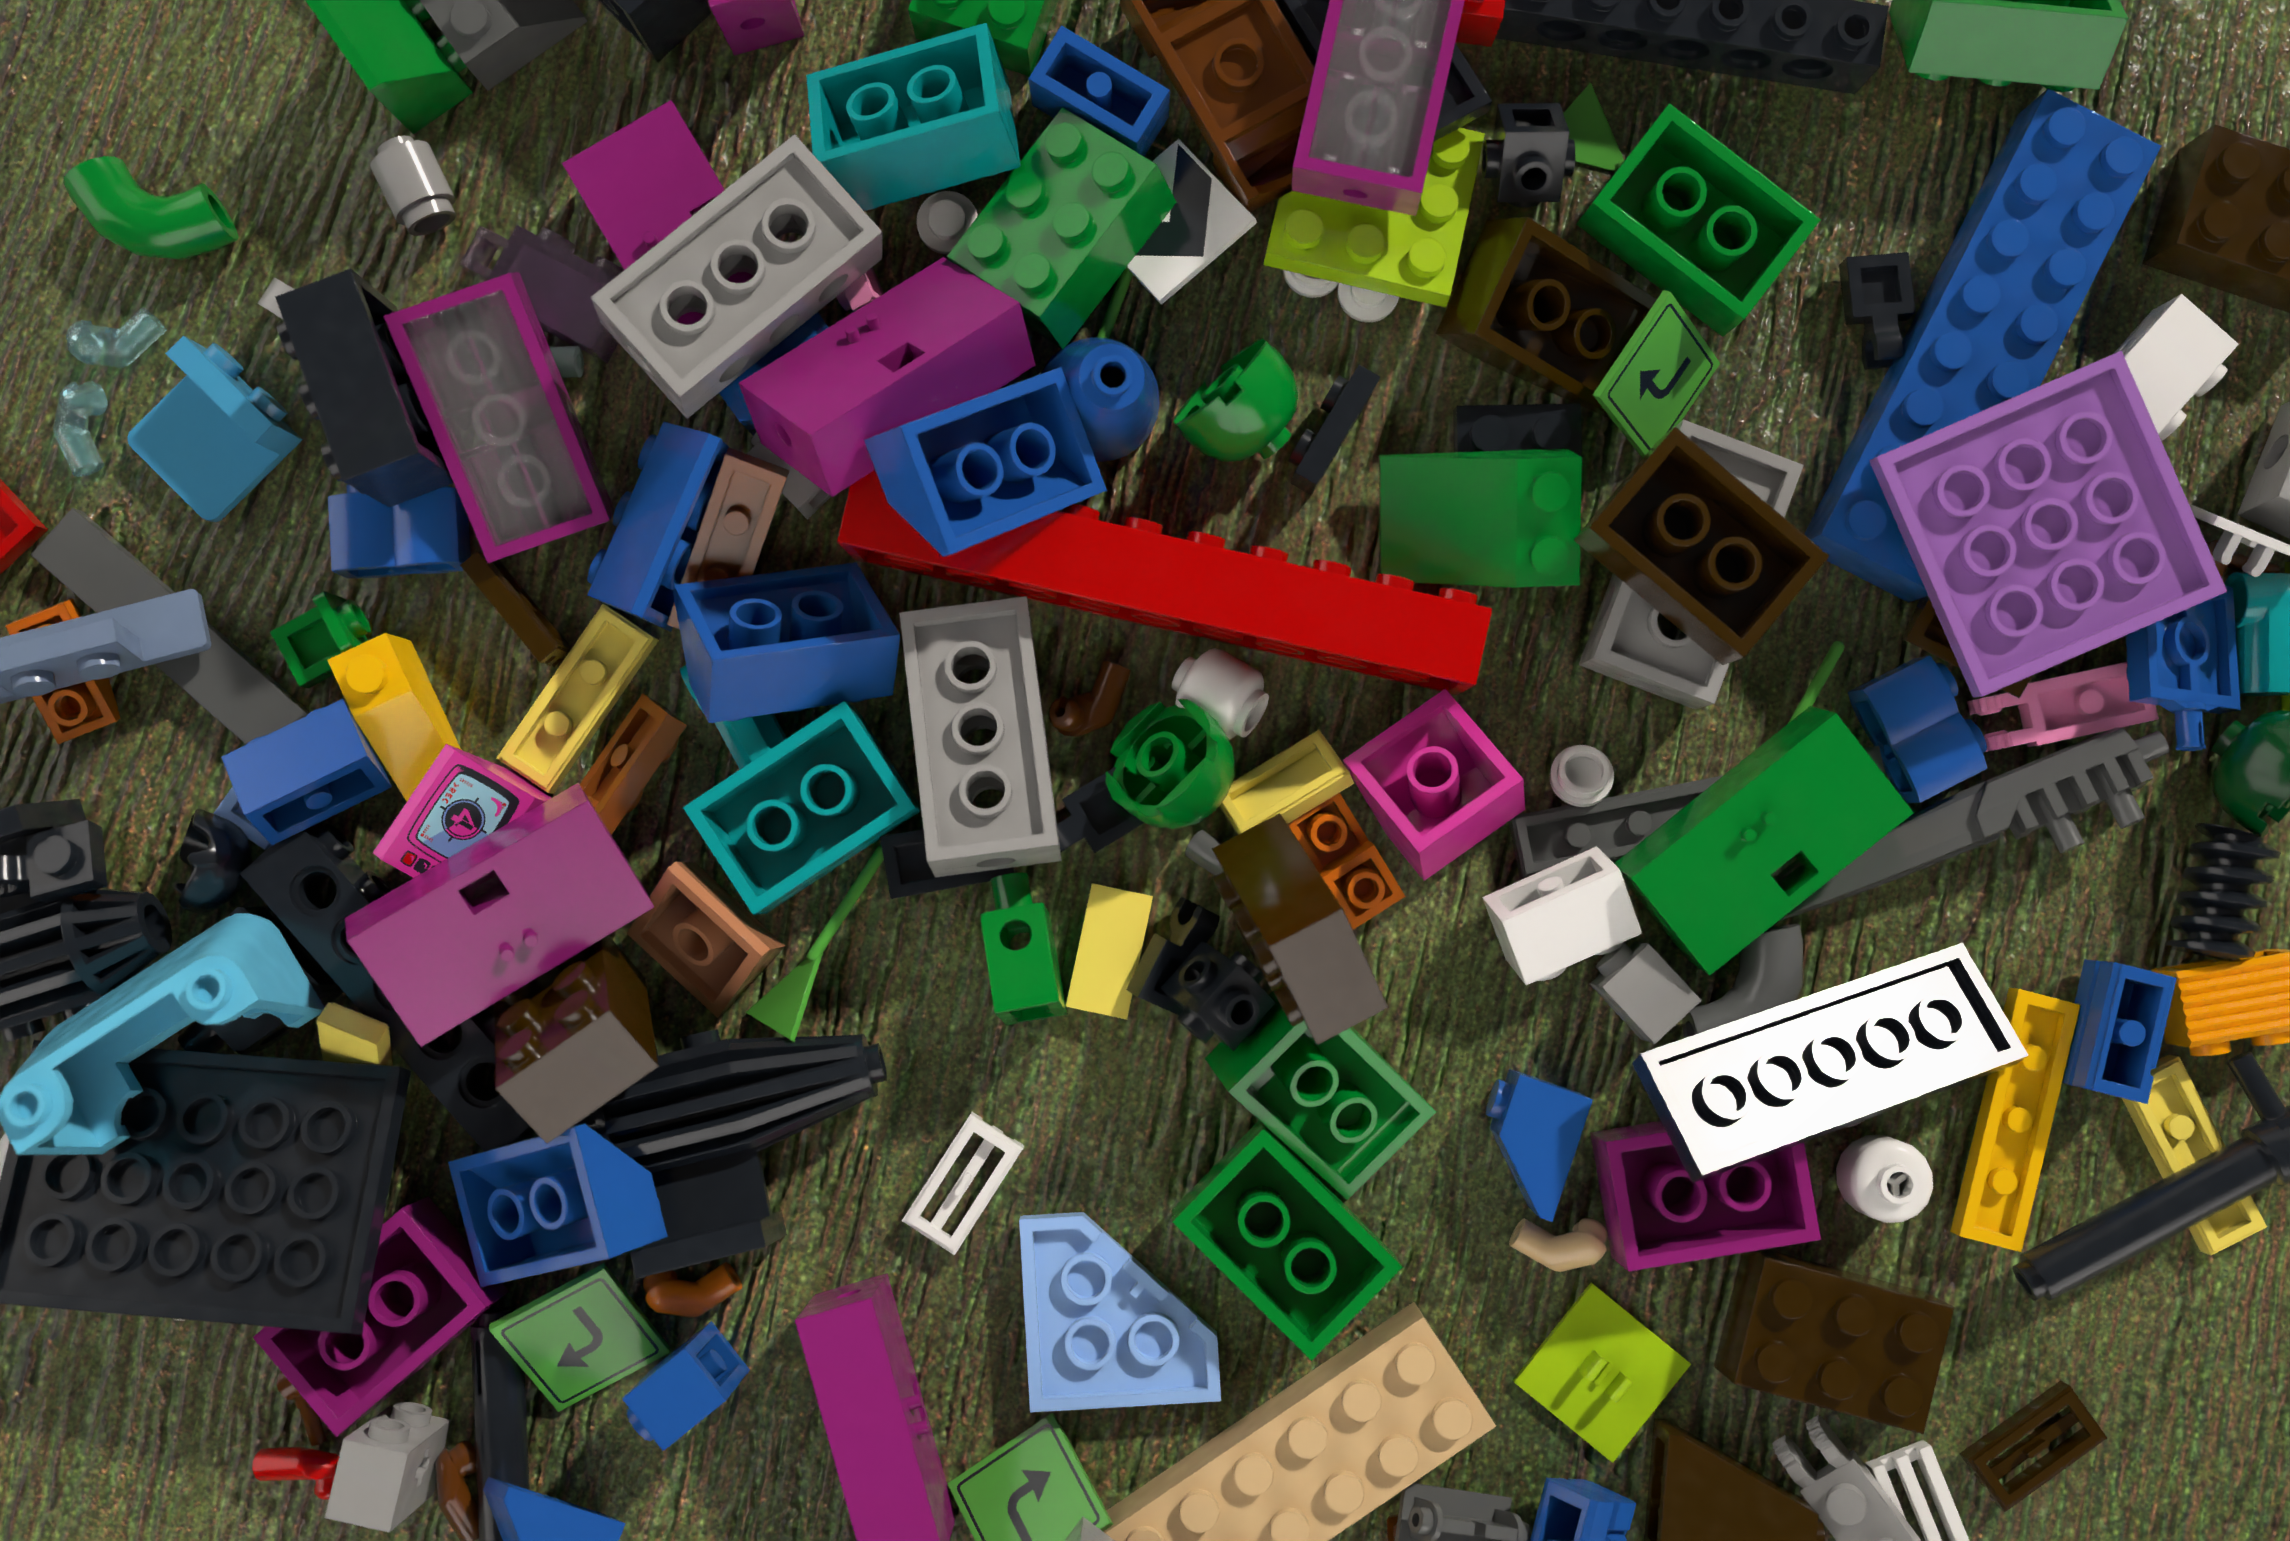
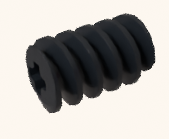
[2164,823,2281,961]

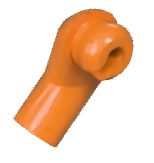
[642,1262,742,1318]

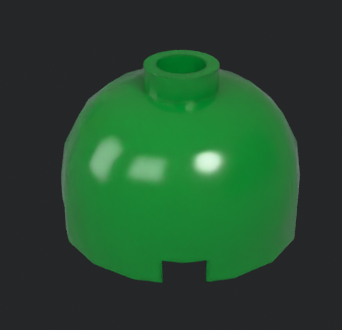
[1173,338,1298,462]
[1105,699,1234,829]

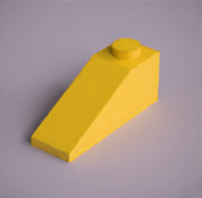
[327,633,461,801]

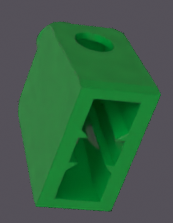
[980,872,1068,1026]

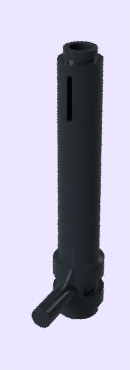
[2013,1051,2290,1301]
[470,1307,530,1541]

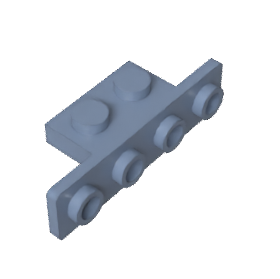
[0,589,211,704]

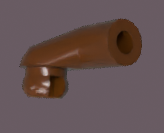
[1048,660,1131,737]
[435,1440,479,1541]

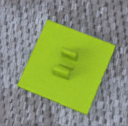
[1513,1282,1691,1463]

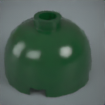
[2211,710,2290,838]

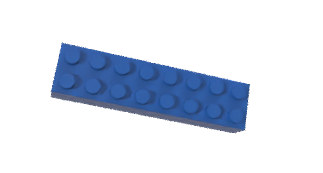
[1804,89,2161,603]

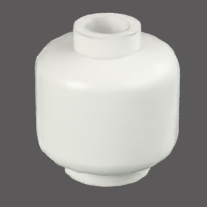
[1172,648,1269,740]
[1836,1135,1933,1223]

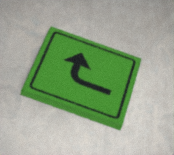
[1593,290,1720,458]
[489,1263,670,1412]
[947,1413,1113,1541]

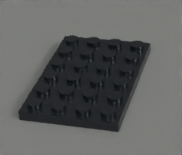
[0,1040,411,1335]

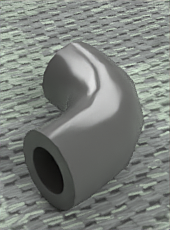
[1682,924,1803,1038]

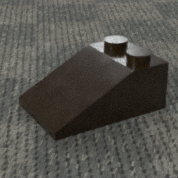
[1435,217,1657,418]

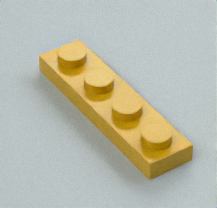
[1950,987,2080,1252]

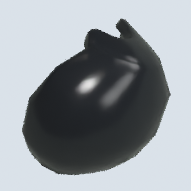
[174,809,252,914]

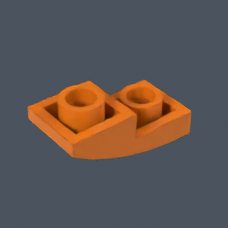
[5,598,121,744]
[1287,793,1406,930]

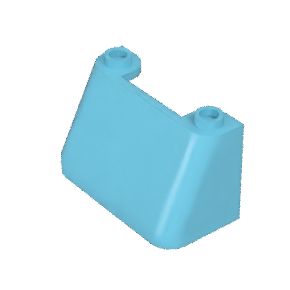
[0,913,325,1155]

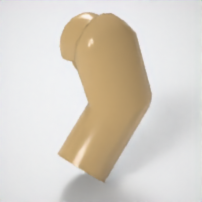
[1509,1218,1608,1272]

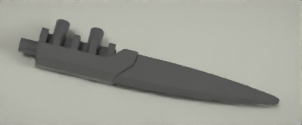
[1778,728,2169,922]

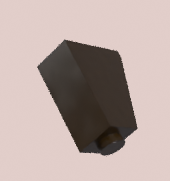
[1644,1418,1825,1541]

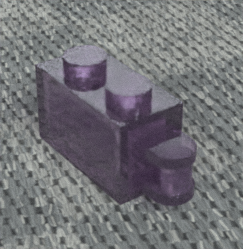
[458,225,624,364]

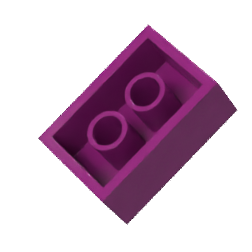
[1590,1121,1821,1272]
[253,1196,509,1437]

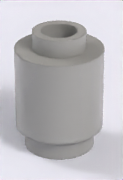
[370,136,456,236]

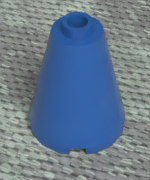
[1041,337,1160,462]

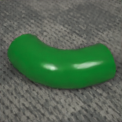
[63,156,238,260]

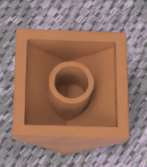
[627,862,785,1018]

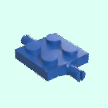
[2126,586,2241,751]

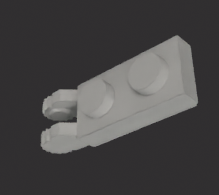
[1772,1415,1921,1541]

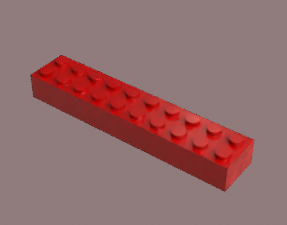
[837,470,1493,695]

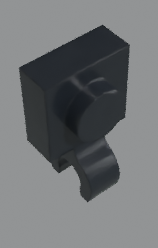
[1839,252,1916,370]
[1057,767,1144,854]
[0,820,108,903]
[1126,897,1220,1015]

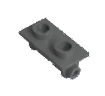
[1395,1483,1531,1541]

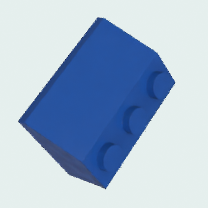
[864,367,1107,557]
[587,422,730,632]
[673,562,900,723]
[448,1124,668,1287]

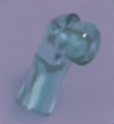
[66,307,167,368]
[53,381,108,477]

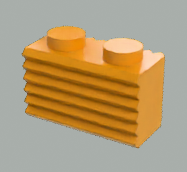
[2151,949,2290,1056]

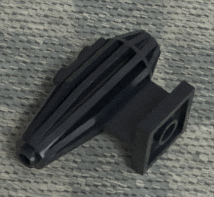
[0,799,172,1043]
[572,1029,887,1279]

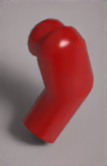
[252,1446,340,1500]

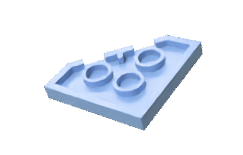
[1019,1212,1221,1413]

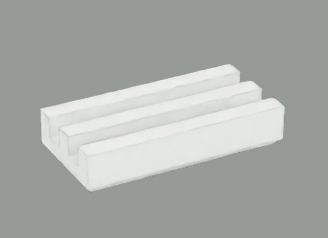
[902,1112,1024,1255]
[1865,1440,1969,1541]

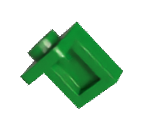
[270,591,371,689]

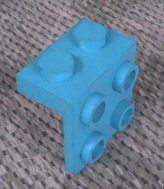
[127,336,303,522]

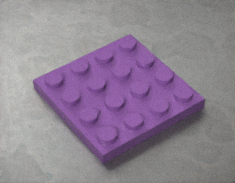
[1869,351,2227,697]

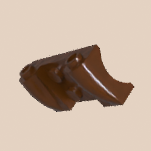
[1119,0,1315,213]

